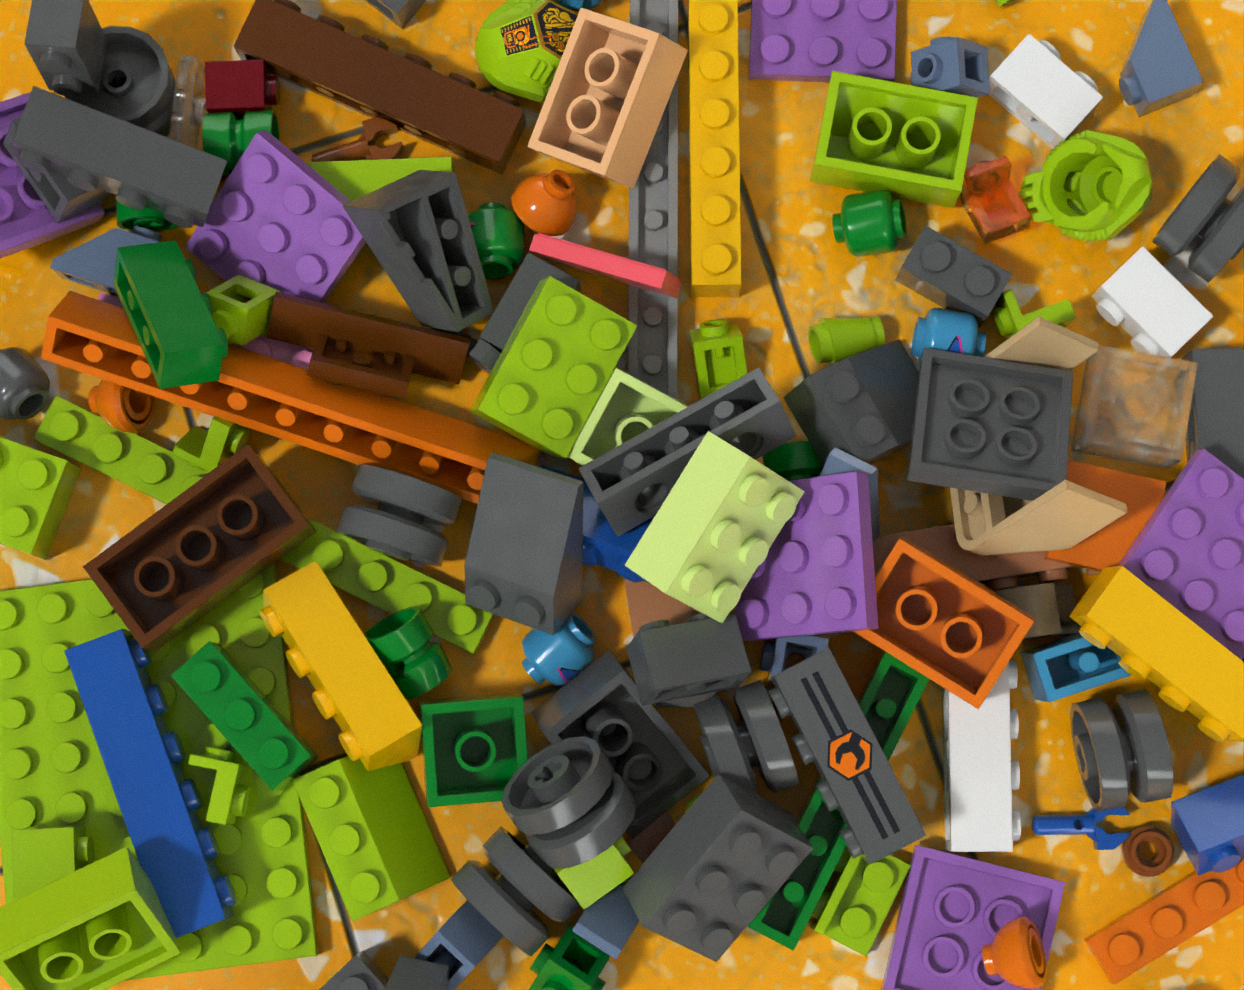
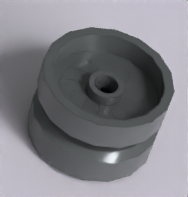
[65,26,182,137]
[1152,154,1244,282]
[336,464,463,567]
[693,680,799,794]
[1070,689,1173,812]
[501,736,637,869]
[451,826,580,956]

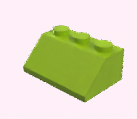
[810,71,978,208]
[292,756,451,922]
[0,847,181,990]

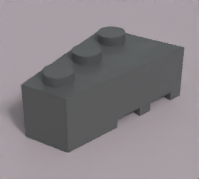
[343,170,494,332]

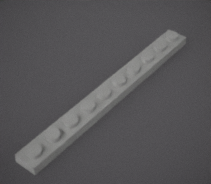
[628,0,678,399]

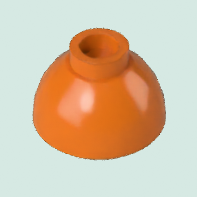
[511,170,577,236]
[88,379,155,433]
[982,916,1047,989]

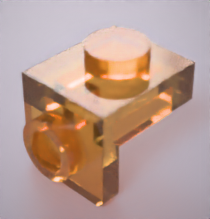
[960,156,1031,244]

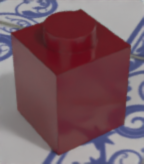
[205,60,280,120]

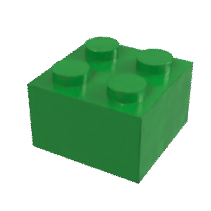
[419,693,528,807]

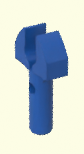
[1032,806,1130,850]

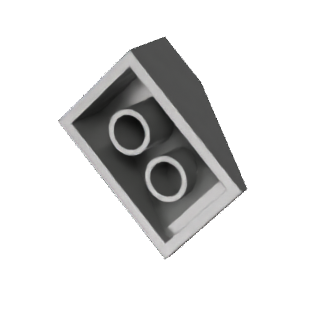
[783,339,919,467]
[464,452,583,635]
[531,650,710,839]

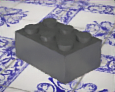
[622,774,813,962]

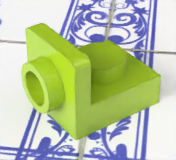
[689,319,747,399]

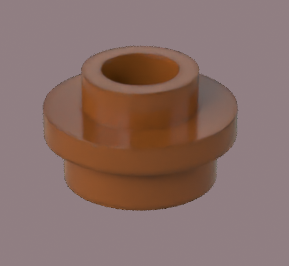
[1122,826,1174,877]

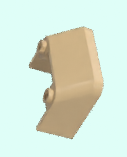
[950,317,1128,556]

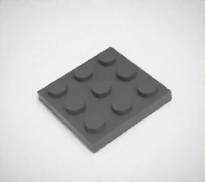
[907,348,1073,501]

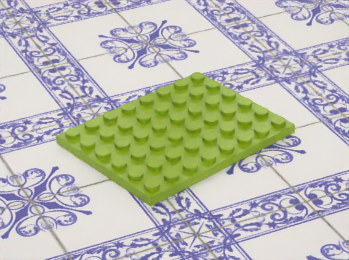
[0,562,319,981]

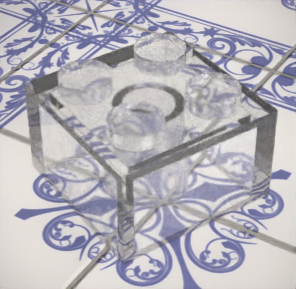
[1071,345,1198,469]

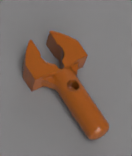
[311,117,404,162]

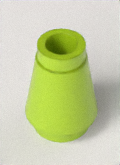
[808,317,885,366]

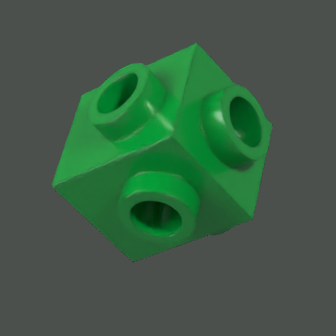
[529,925,610,990]

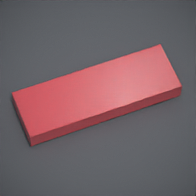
[529,233,682,299]

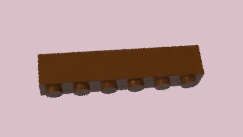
[234,0,526,175]

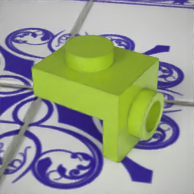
[992,289,1076,338]
[173,416,250,472]
[188,746,250,825]

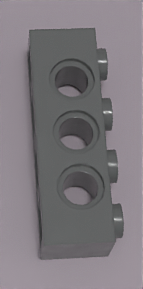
[578,367,796,537]

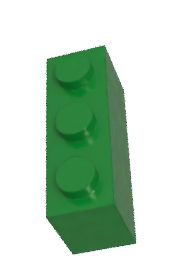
[113,240,228,389]
[171,641,319,791]

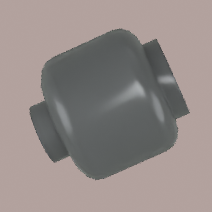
[0,347,50,420]

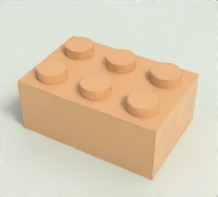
[527,8,688,189]

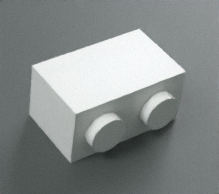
[989,34,1103,149]
[1092,246,1213,366]

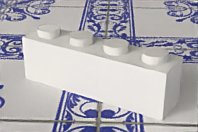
[942,659,1021,852]

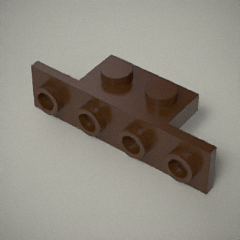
[266,292,470,399]

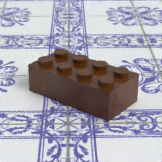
[83,444,317,652]

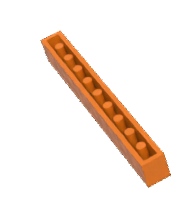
[41,291,541,504]

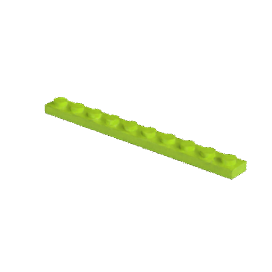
[33,396,495,655]

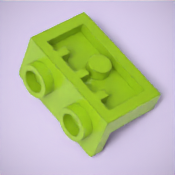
[810,847,911,956]

